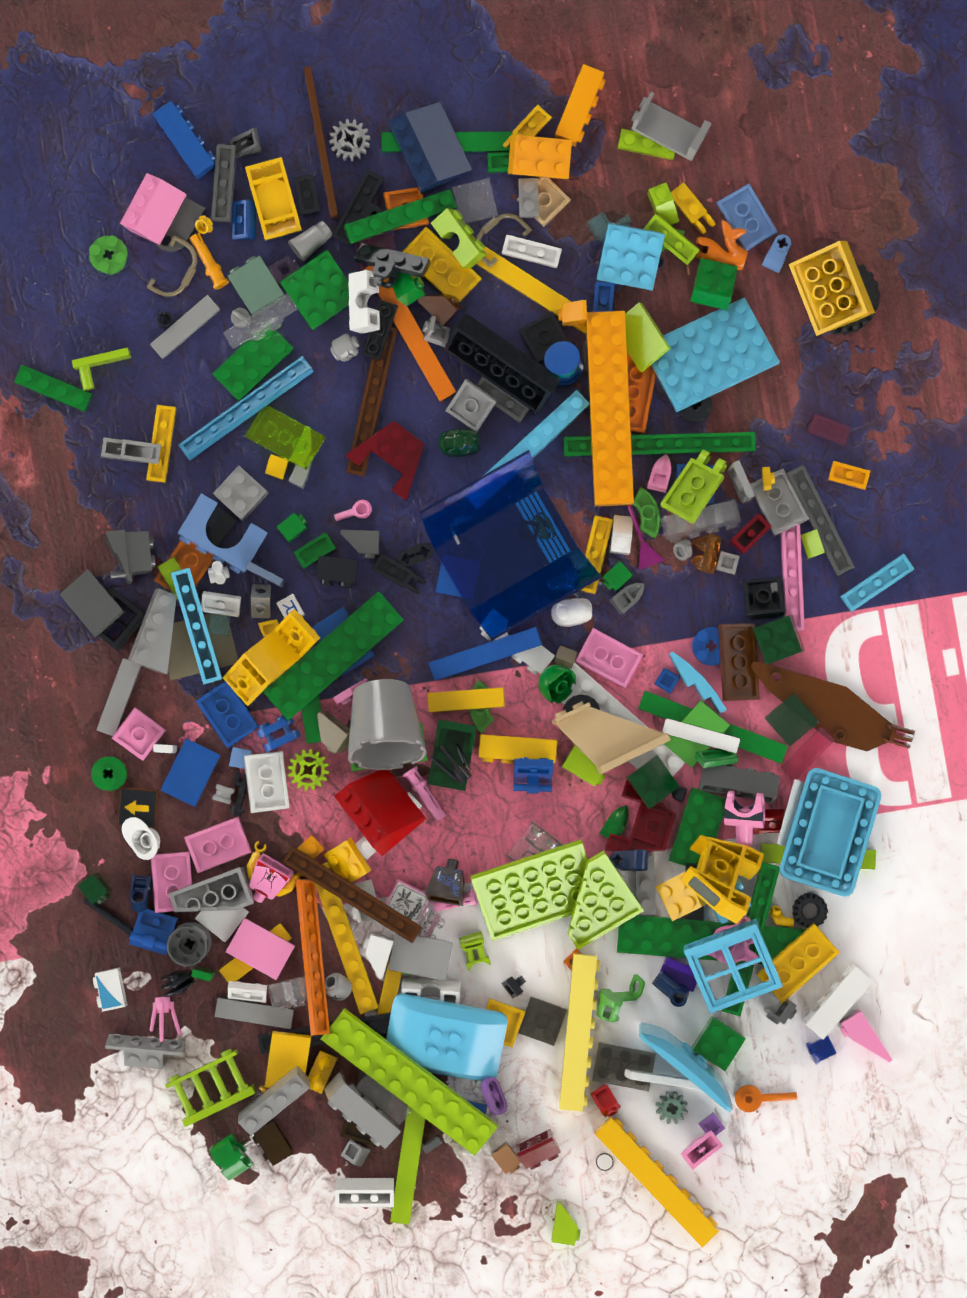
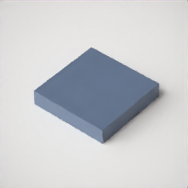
[246,562,286,588]

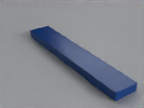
[428,626,543,681]

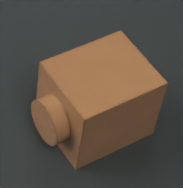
[491,1141,521,1174]

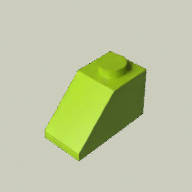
[647,182,679,225]
[551,1200,581,1246]

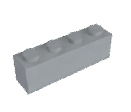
[238,1066,310,1136]

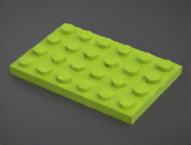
[470,839,588,941]

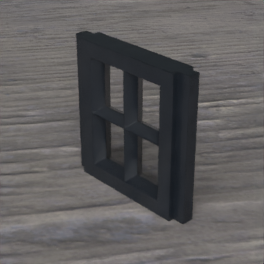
[98,587,145,652]

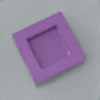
[698,1112,726,1136]

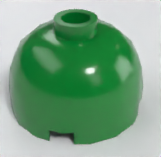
[538,664,576,704]

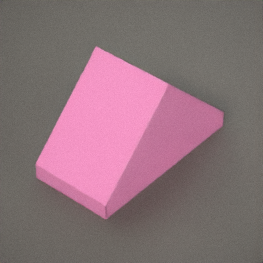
[681,1130,723,1170]

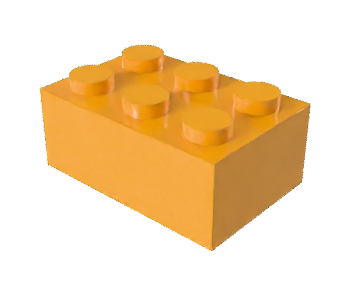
[508,135,572,179]

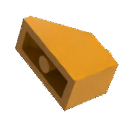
[558,300,587,326]

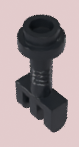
[229,772,248,817]

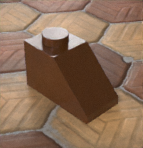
[417,294,463,326]

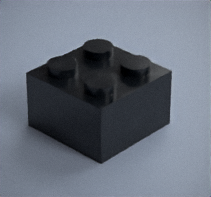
[316,556,359,588]

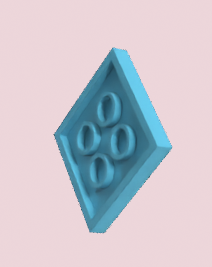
[596,223,665,291]

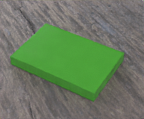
[664,700,730,768]

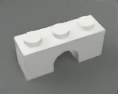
[348,270,380,334]
[401,978,461,1004]

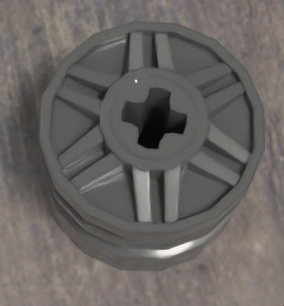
[167,921,212,967]

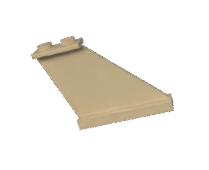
[552,702,671,775]

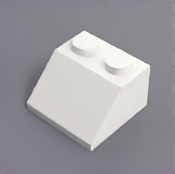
[363,932,394,979]

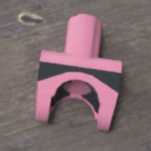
[724,790,765,847]

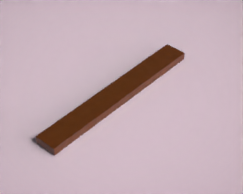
[304,66,339,220]
[346,327,398,477]
[282,846,423,944]

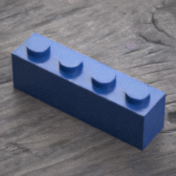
[152,101,216,180]

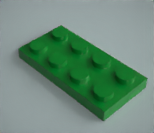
[213,321,294,401]
[668,787,726,866]

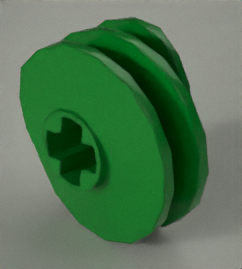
[91,757,127,791]

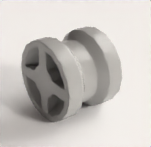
[212,784,235,804]

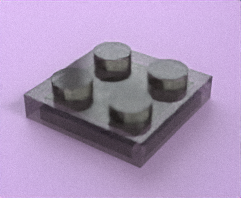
[518,996,567,1046]

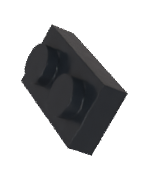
[294,174,320,216]

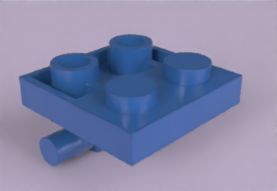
[513,757,553,794]
[129,908,178,955]

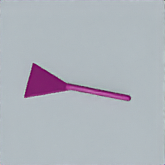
[627,505,664,571]

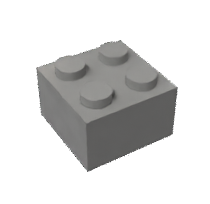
[213,465,269,521]

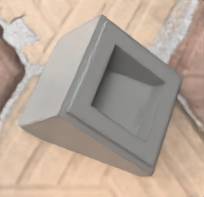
[341,1139,370,1167]

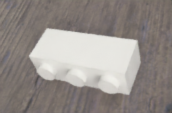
[335,1178,394,1207]

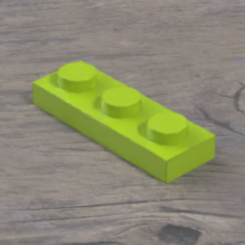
[618,129,675,160]
[644,213,700,265]

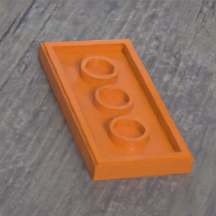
[627,353,656,434]

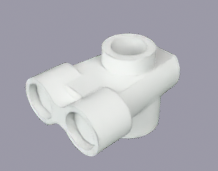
[208,561,230,584]

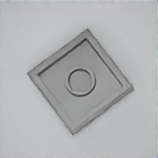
[445,379,498,432]

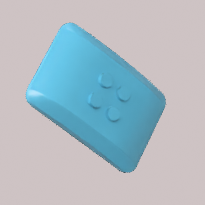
[779,768,882,897]
[386,994,508,1081]
[639,1022,733,1112]

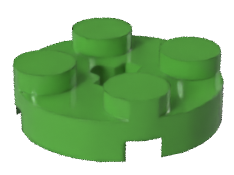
[89,235,128,275]

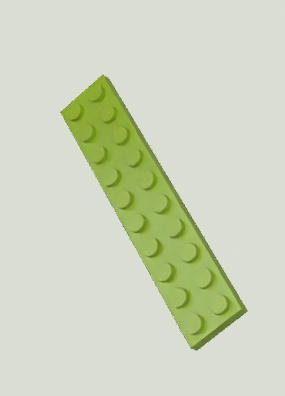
[321,1008,499,1156]

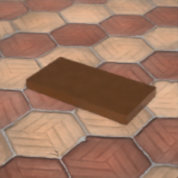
[718,623,760,701]

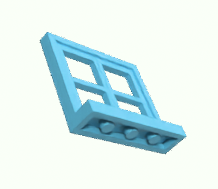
[684,918,783,1014]

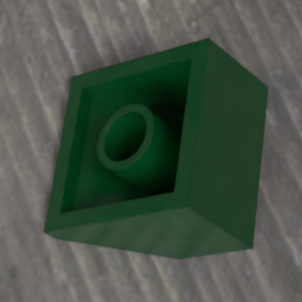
[626,755,680,809]

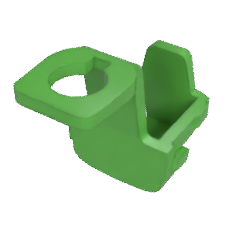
[596,974,645,1022]

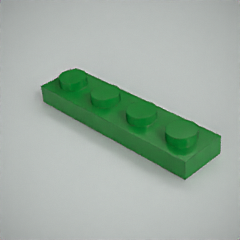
[14,364,93,412]

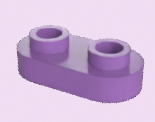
[481,1077,507,1116]

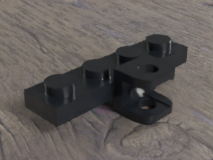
[332,170,384,246]
[354,243,431,288]

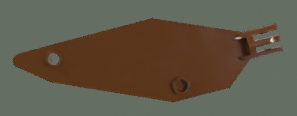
[751,661,915,752]

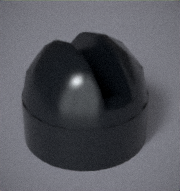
[157,312,173,328]
[672,786,687,803]

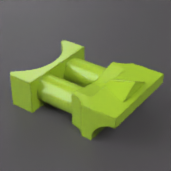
[459,931,491,971]

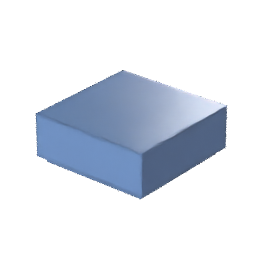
[229,747,252,769]

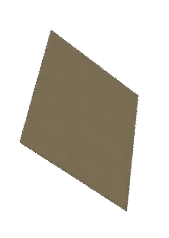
[168,613,238,680]

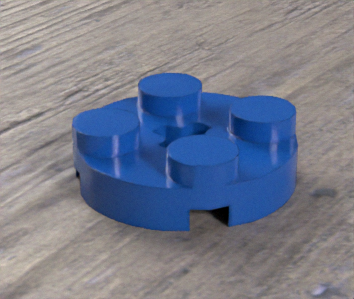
[692,627,720,666]

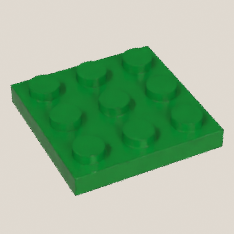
[280,250,349,330]

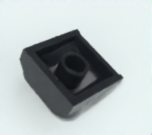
[742,576,785,620]

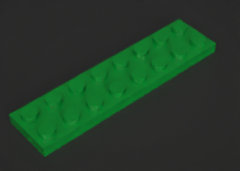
[263,591,404,721]

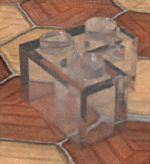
[267,975,307,1010]

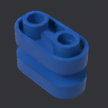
[257,715,301,753]

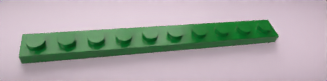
[564,432,756,457]

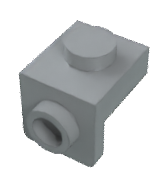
[422,316,450,347]

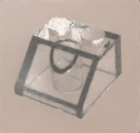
[506,821,563,861]

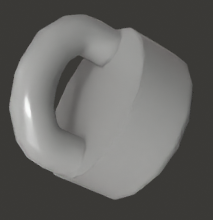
[231,308,250,328]
[673,539,692,561]

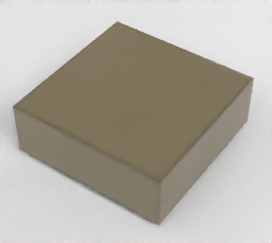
[554,645,578,669]

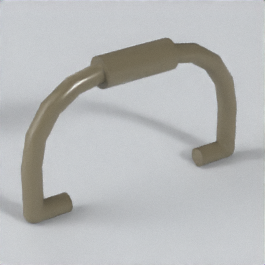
[476,213,532,267]
[147,235,197,297]

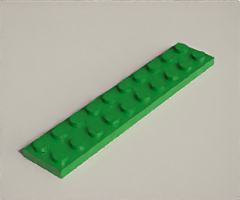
[617,915,806,965]

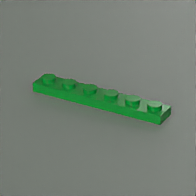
[344,189,457,244]

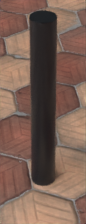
[83,898,134,936]

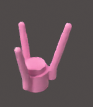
[150,997,181,1042]

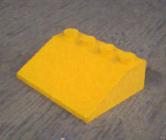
[789,241,875,336]

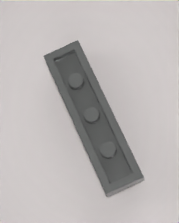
[211,144,237,223]

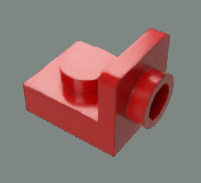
[590,1084,621,1117]

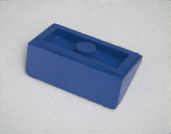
[232,200,256,240]

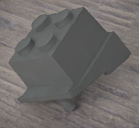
[105,530,155,585]

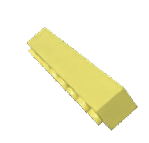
[559,953,600,1112]

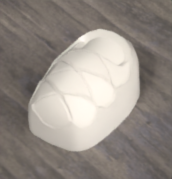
[551,598,592,627]

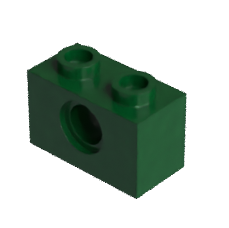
[78,872,113,904]

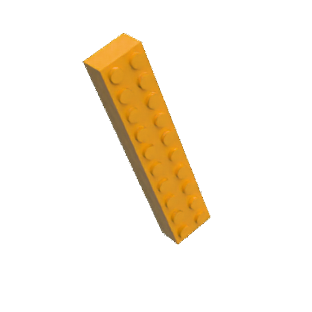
[586,311,634,507]

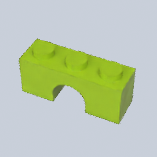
[431,208,487,269]

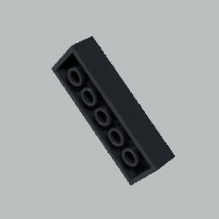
[443,313,561,415]

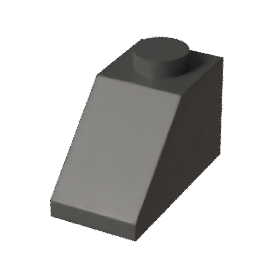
[340,530,380,559]

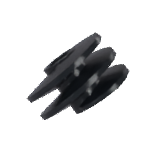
[679,397,712,423]
[160,969,195,997]

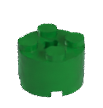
[209,1133,254,1181]

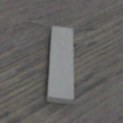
[150,295,220,359]
[96,658,141,736]
[215,997,294,1029]

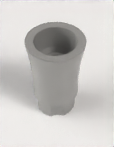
[288,221,333,262]

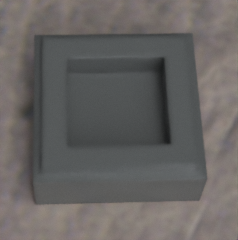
[422,1135,442,1154]

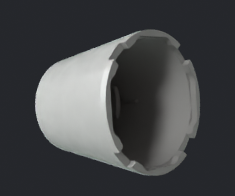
[348,679,426,770]

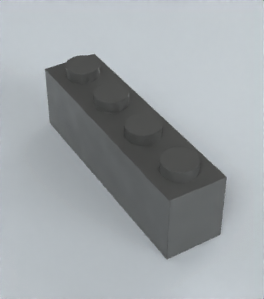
[698,765,780,804]

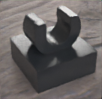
[501,976,526,999]

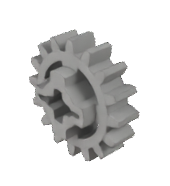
[329,119,370,162]

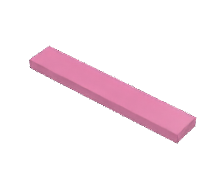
[780,524,805,631]

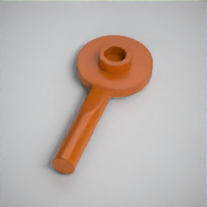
[735,1085,797,1112]

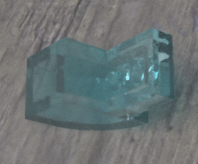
[586,212,632,243]

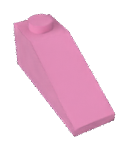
[839,1009,892,1062]

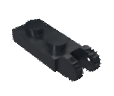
[372,553,427,595]

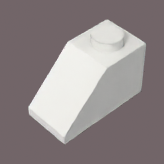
[610,515,633,555]

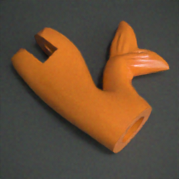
[695,220,748,271]

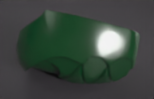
[438,429,480,457]

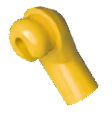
[769,905,794,928]

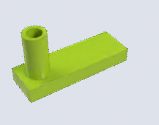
[72,348,132,391]

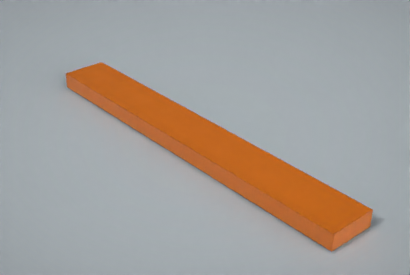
[364,266,456,402]
[295,879,330,1036]

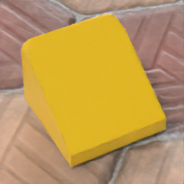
[265,454,289,480]

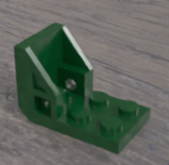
[428,719,477,791]

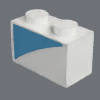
[93,967,128,1012]

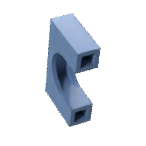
[177,493,268,574]

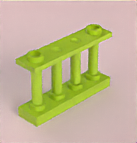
[165,1048,256,1127]

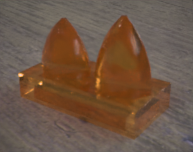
[691,533,722,575]

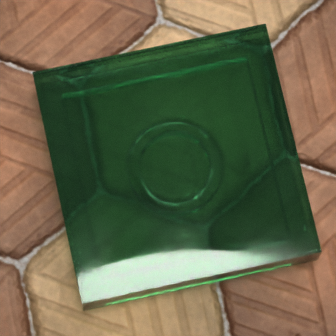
[765,693,819,746]

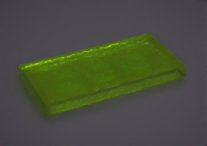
[245,405,326,470]

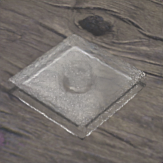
[452,178,498,224]

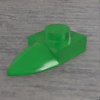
[599,805,628,839]

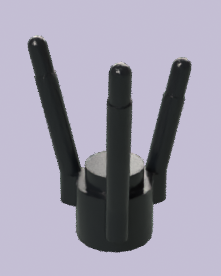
[430,744,472,784]

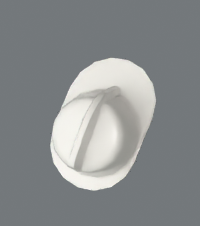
[122,817,160,860]

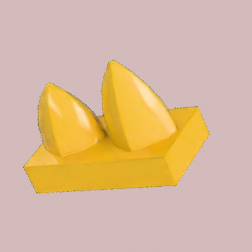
[308,1050,338,1094]

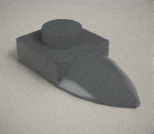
[609,583,644,615]

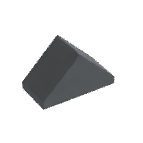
[230,128,262,158]

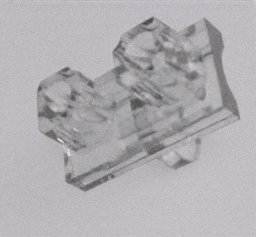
[412,908,445,939]

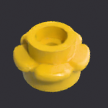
[195,215,213,234]

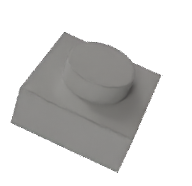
[716,551,740,575]

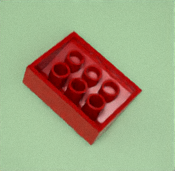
[334,770,427,856]

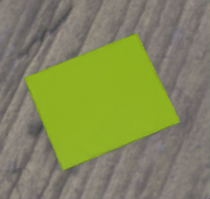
[801,529,825,559]

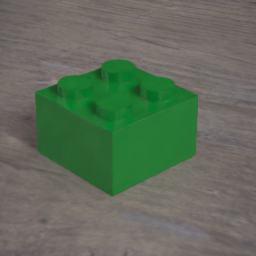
[690,258,738,310]
[691,1015,746,1071]

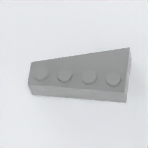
[128,588,177,674]
[324,1072,401,1149]

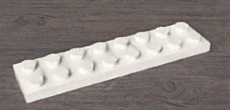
[562,662,685,776]

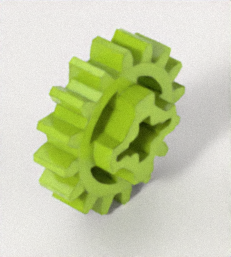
[288,749,330,791]

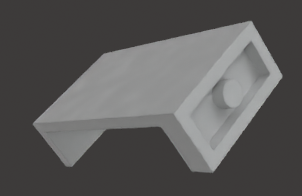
[631,92,712,161]

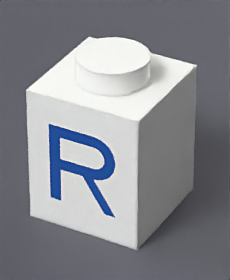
[276,594,305,618]

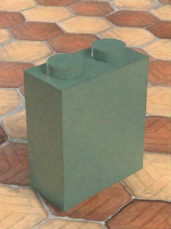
[228,256,285,318]

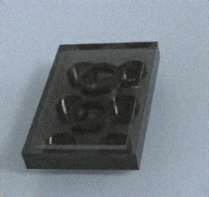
[592,1042,656,1092]

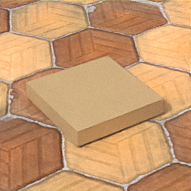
[517,177,571,227]

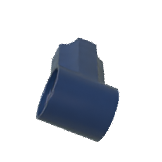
[652,971,689,1007]

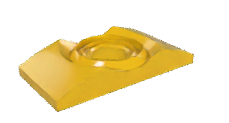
[245,157,302,241]

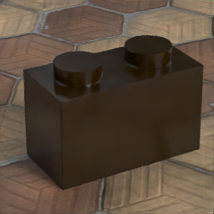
[252,1119,294,1166]

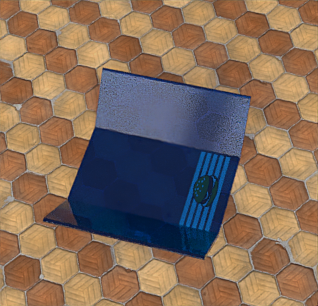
[418,450,602,641]

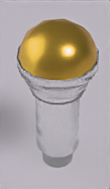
[246,1085,269,1107]

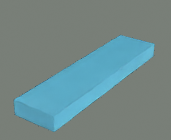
[840,554,914,612]

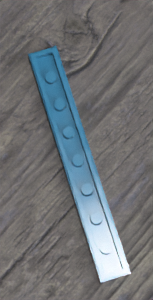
[179,356,314,460]

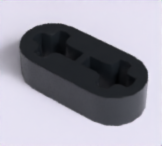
[398,543,433,567]

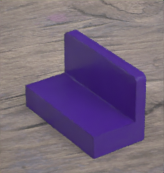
[659,957,697,992]

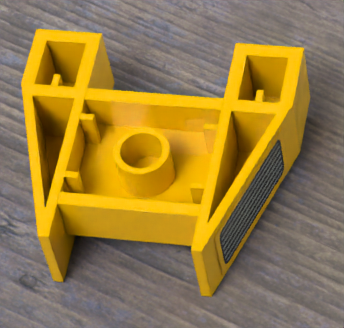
[680,835,764,924]

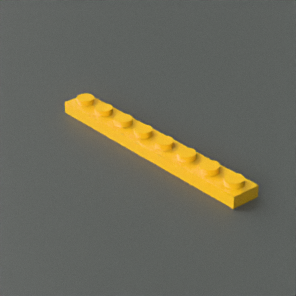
[315,862,379,1014]

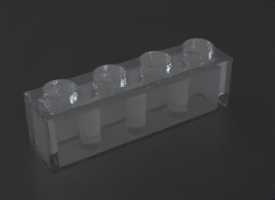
[660,499,741,543]

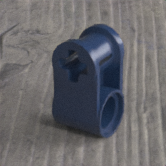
[610,850,648,871]
[129,874,152,912]

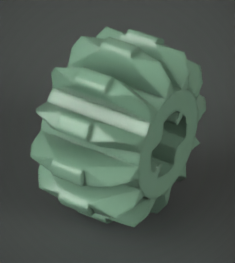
[655,1091,688,1124]

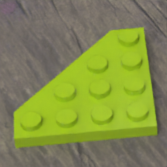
[567,850,644,950]

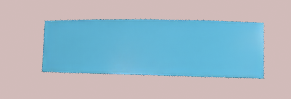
[668,652,727,714]

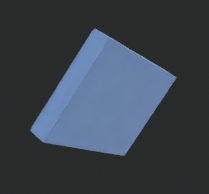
[716,184,778,251]

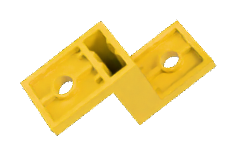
[222,609,320,706]

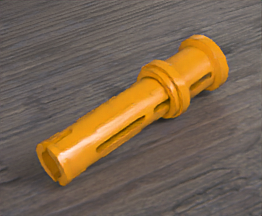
[189,233,229,290]

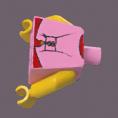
[247,841,303,903]

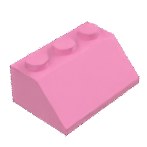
[120,173,186,245]

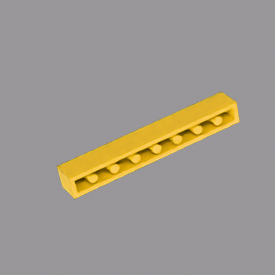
[594,1116,719,1248]

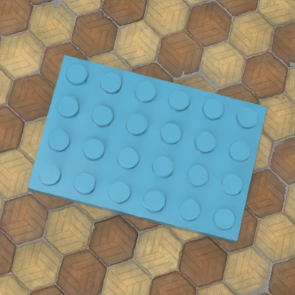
[651,297,780,412]

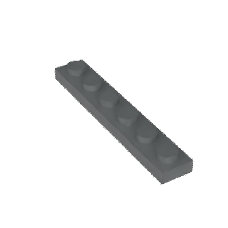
[786,465,855,576]

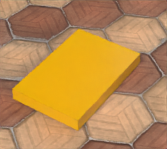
[265,1031,311,1088]

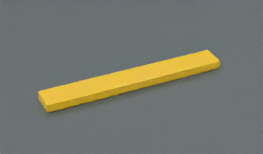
[476,246,586,334]

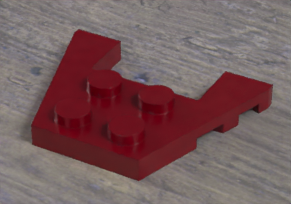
[345,421,424,501]
[604,780,676,852]

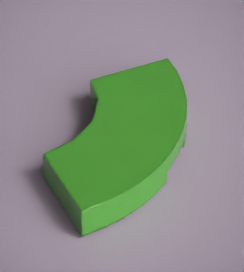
[633,487,660,539]
[469,680,494,734]

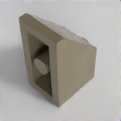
[317,711,350,754]

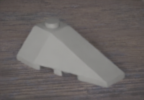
[169,866,254,912]

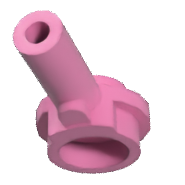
[334,500,372,522]

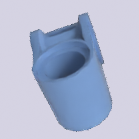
[762,234,791,273]

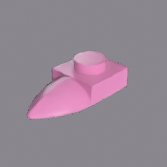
[647,454,671,493]
[333,678,367,705]

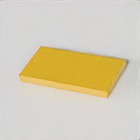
[403,227,482,302]
[756,923,840,1003]

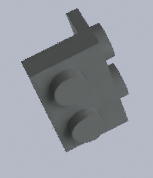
[764,999,797,1025]

